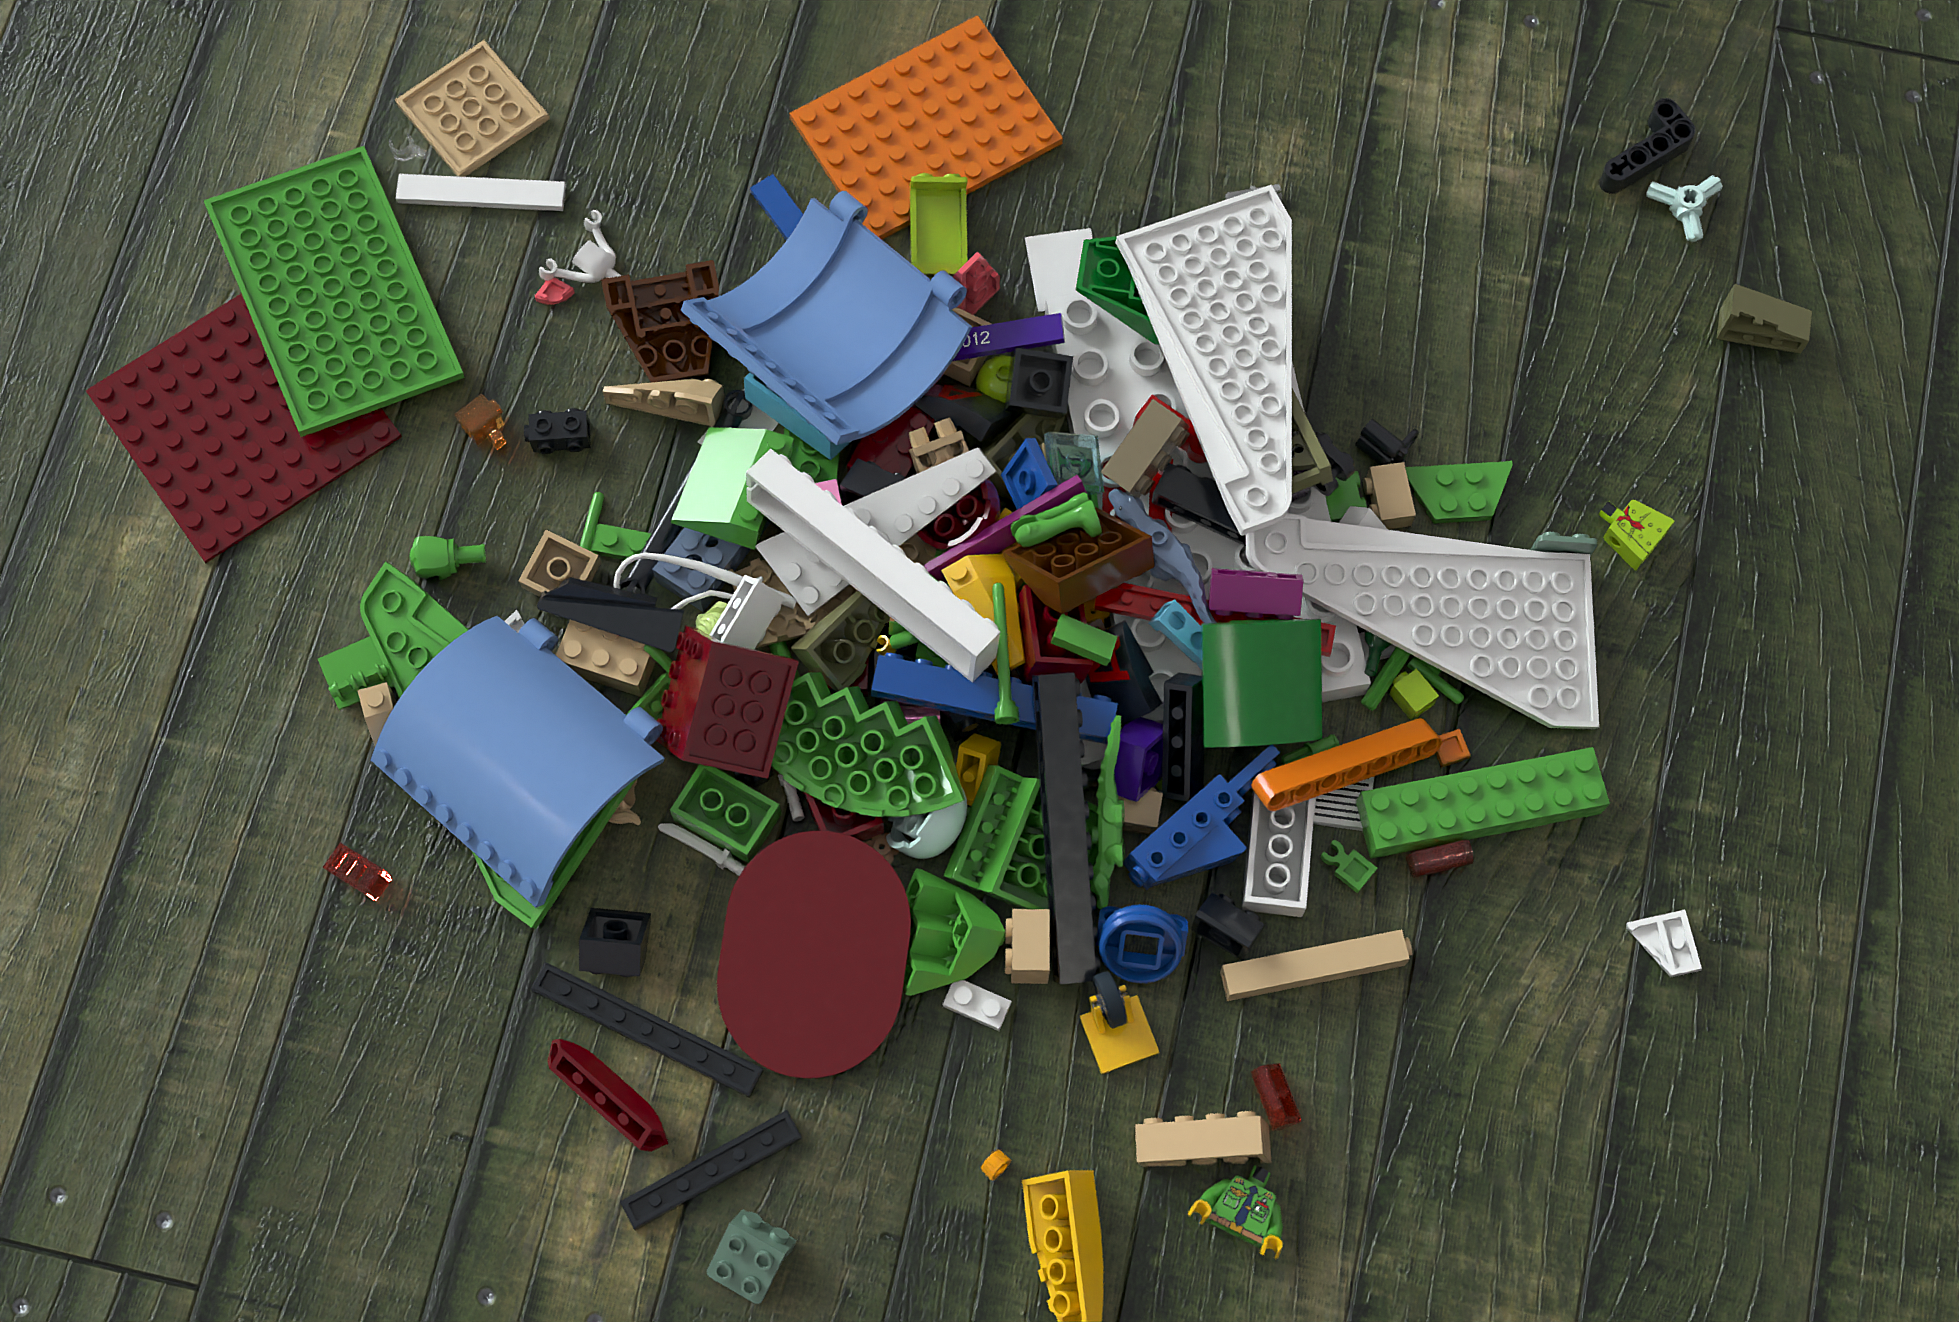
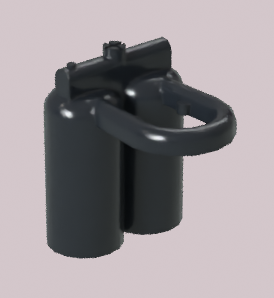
[1355,419,1419,465]

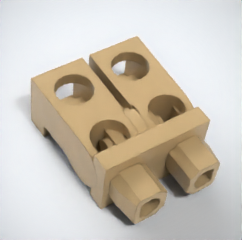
[909,417,969,474]

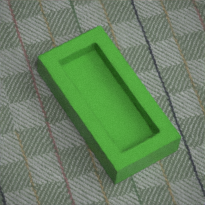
[1051,614,1117,666]

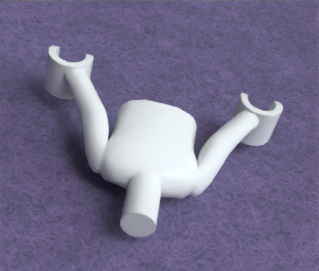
[539,210,621,283]

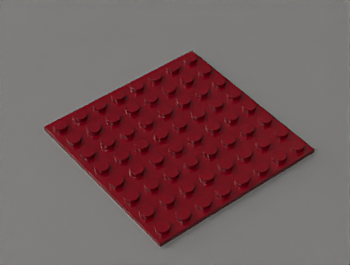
[85,294,402,563]

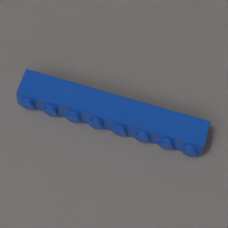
[871,653,1118,744]

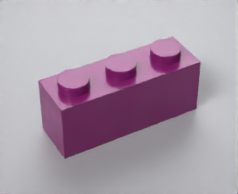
[1209,568,1304,620]

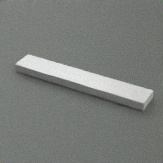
[396,174,566,211]

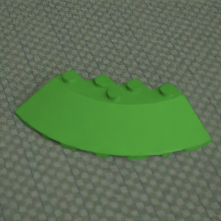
[771,672,965,817]

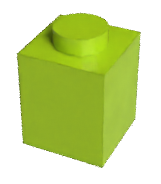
[1389,668,1439,721]

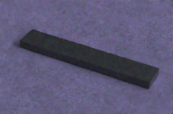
[620,1110,802,1231]

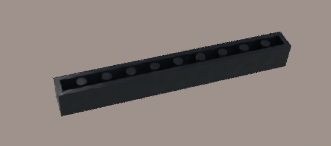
[1032,673,1100,984]

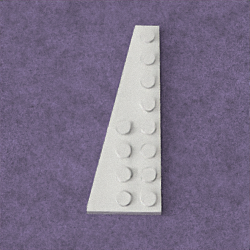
[755,447,997,616]

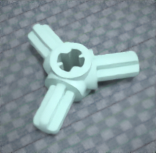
[1646,176,1722,242]

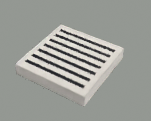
[1313,777,1374,831]

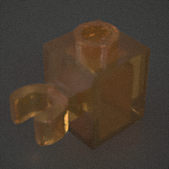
[455,394,507,450]

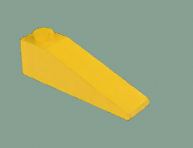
[941,554,1025,675]

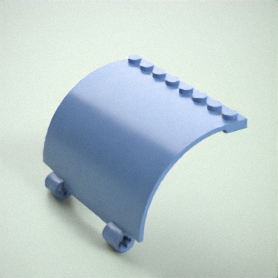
[680,191,972,445]
[371,616,665,908]

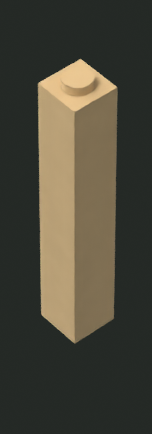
[1220,929,1412,1001]

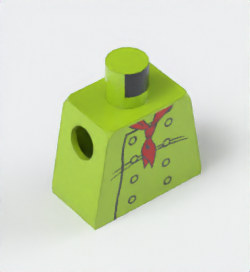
[1598,500,1675,571]

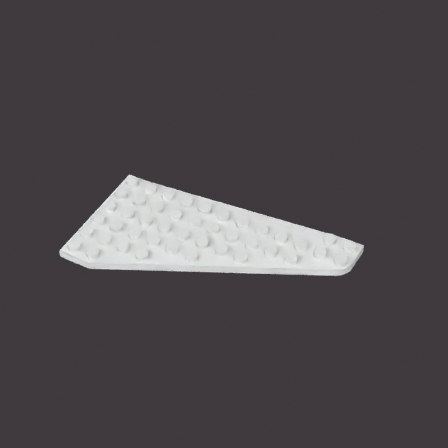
[1116,185,1292,536]
[1245,514,1599,729]

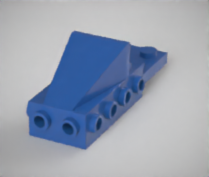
[1123,745,1280,890]

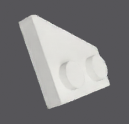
[1626,910,1702,977]

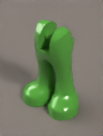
[1011,492,1102,547]

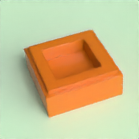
[1436,729,1471,768]

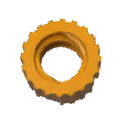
[981,1149,1011,1180]

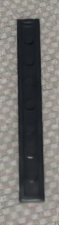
[531,962,764,1098]

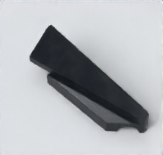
[537,577,684,652]

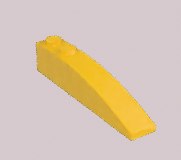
[1022,1170,1103,1322]

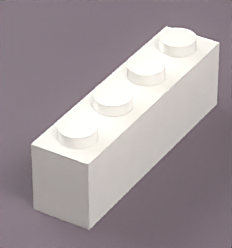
[710,575,785,650]

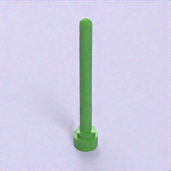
[992,583,1020,724]

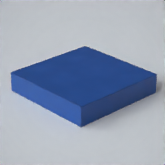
[1001,438,1058,510]

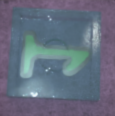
[1044,432,1104,495]

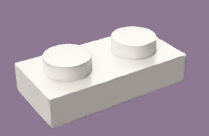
[943,980,1011,1031]

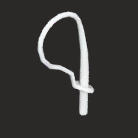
[613,552,796,609]

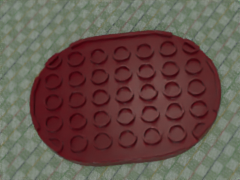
[717,831,911,1078]

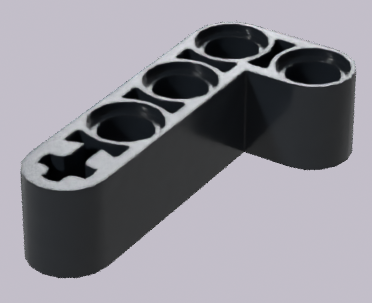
[1599,98,1696,194]

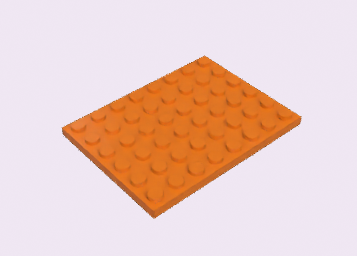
[789,15,1063,240]

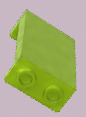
[910,173,968,279]

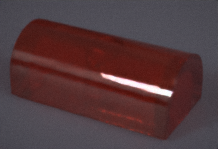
[1406,839,1474,878]
[1250,1063,1302,1131]

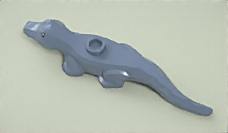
[1108,488,1217,623]

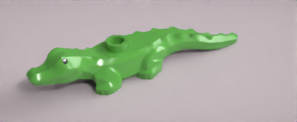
[1089,715,1125,910]

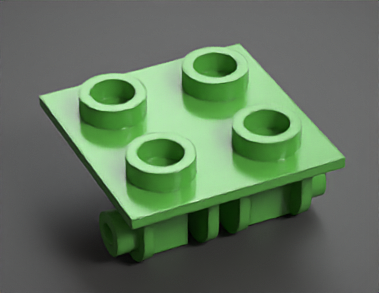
[318,636,394,710]

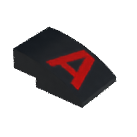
[915,384,1016,442]
[1085,620,1163,725]

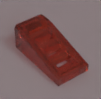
[323,843,392,901]

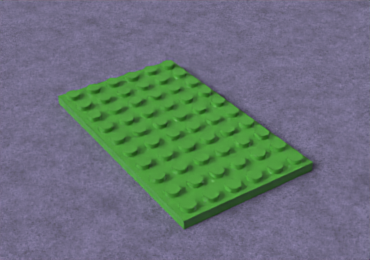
[203,146,464,437]

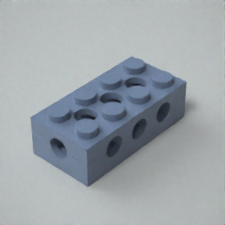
[652,518,771,612]

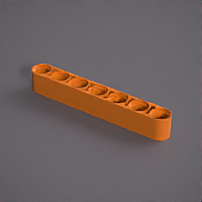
[1251,718,1442,811]

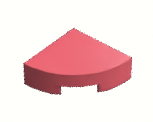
[534,277,575,305]

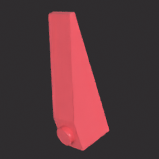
[953,252,1000,315]

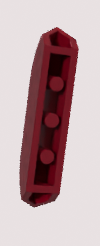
[548,1039,669,1152]

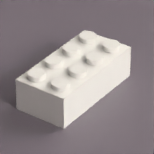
[1241,791,1315,917]

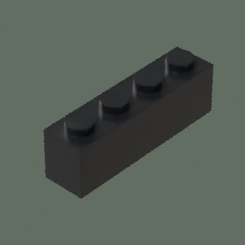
[1152,463,1246,546]
[1162,672,1205,802]

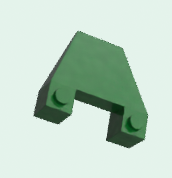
[1076,236,1160,345]

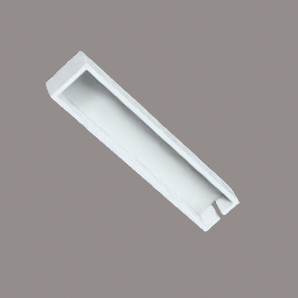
[746,449,1000,683]

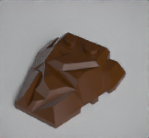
[601,260,719,383]

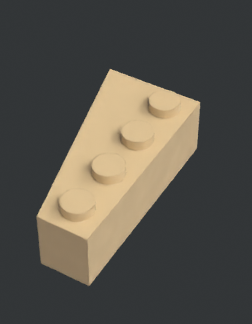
[1135,1111,1271,1167]

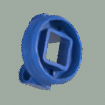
[1096,905,1188,983]

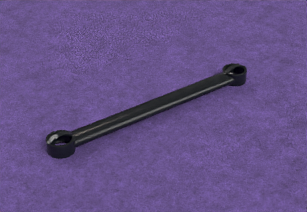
[619,389,753,595]

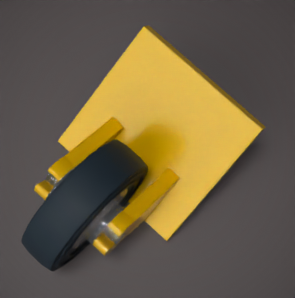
[1080,972,1160,1075]

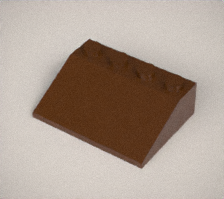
[1002,507,1155,614]

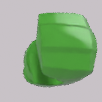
[409,536,486,580]

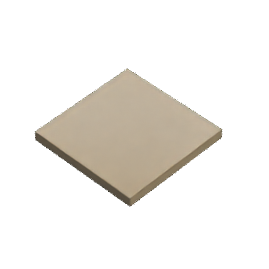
[395,40,550,177]

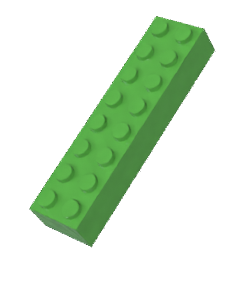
[1356,747,1610,859]

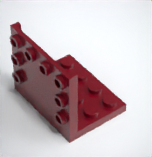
[656,625,799,779]

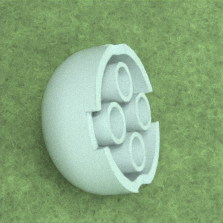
[886,786,967,859]

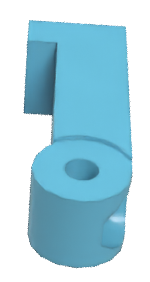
[1148,600,1202,670]

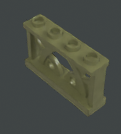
[1292,388,1333,494]

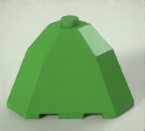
[903,868,1006,996]

